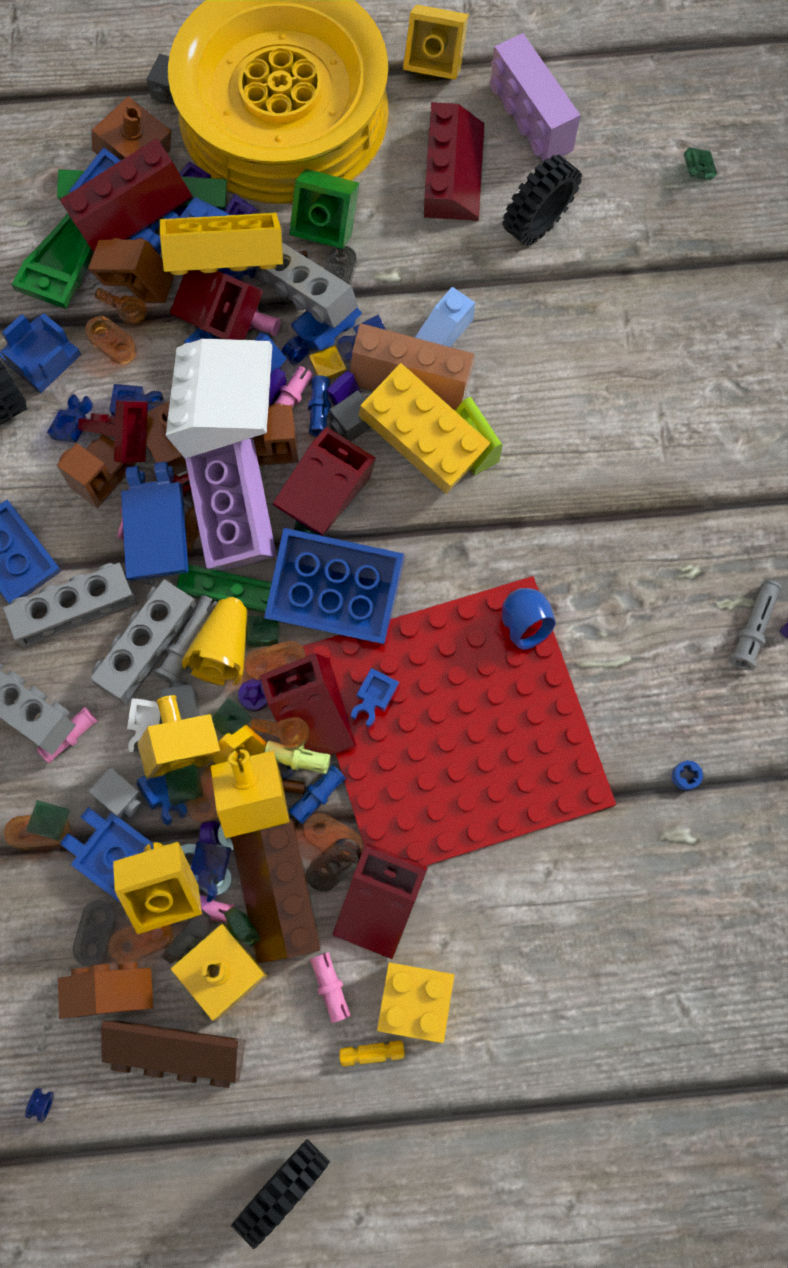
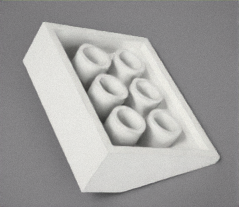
[166,339,272,459]

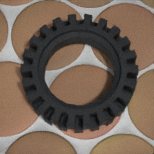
[502,154,582,246]
[231,1139,330,1250]

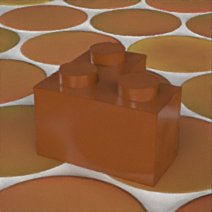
[88,238,175,303]
[250,403,299,466]
[56,435,135,508]
[58,962,154,1019]

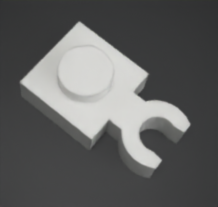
[127,698,162,752]

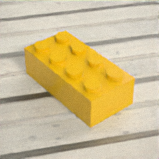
[160,213,283,275]
[358,363,490,495]

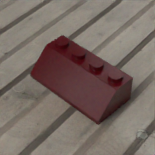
[424,102,485,221]
[60,138,193,252]

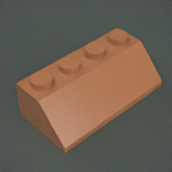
[350,323,476,411]

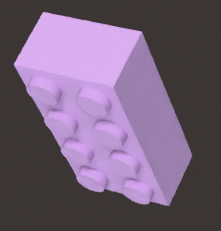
[489,33,581,162]
[185,438,277,571]

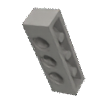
[255,242,358,328]
[3,562,138,648]
[90,579,197,706]
[0,663,76,755]

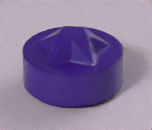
[238,679,268,712]
[199,820,223,854]

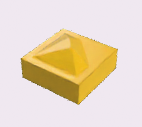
[309,345,347,380]

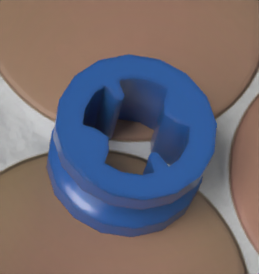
[672,760,703,790]

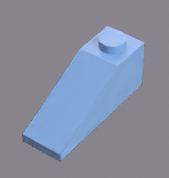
[415,287,475,347]

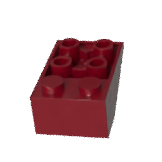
[170,270,264,340]
[272,427,376,536]
[259,653,356,755]
[332,843,428,960]

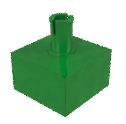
[289,169,359,249]

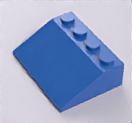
[264,528,406,644]

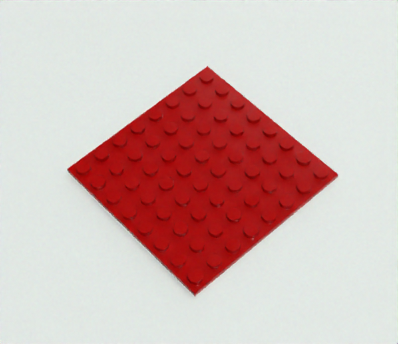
[303,576,616,866]

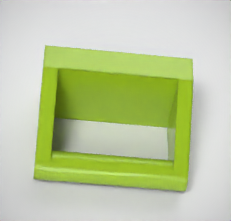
[455,397,503,476]

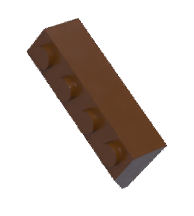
[231,819,322,963]
[101,1020,246,1088]

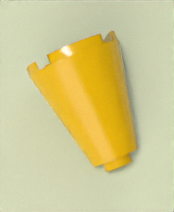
[182,597,247,686]

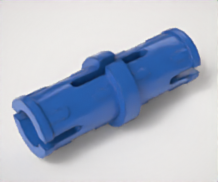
[308,375,331,437]
[288,765,346,825]

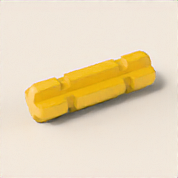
[339,1040,405,1067]

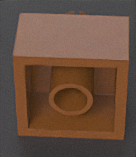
[91,96,172,160]
[146,401,187,475]

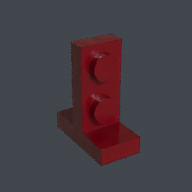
[78,400,148,463]

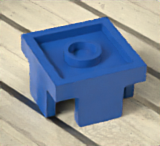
[0,313,81,393]

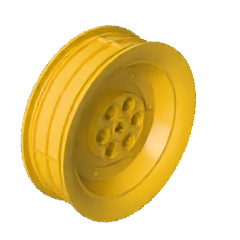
[168,0,389,204]

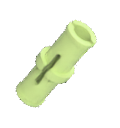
[265,740,331,775]

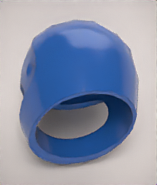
[502,588,556,650]

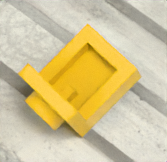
[213,725,267,764]

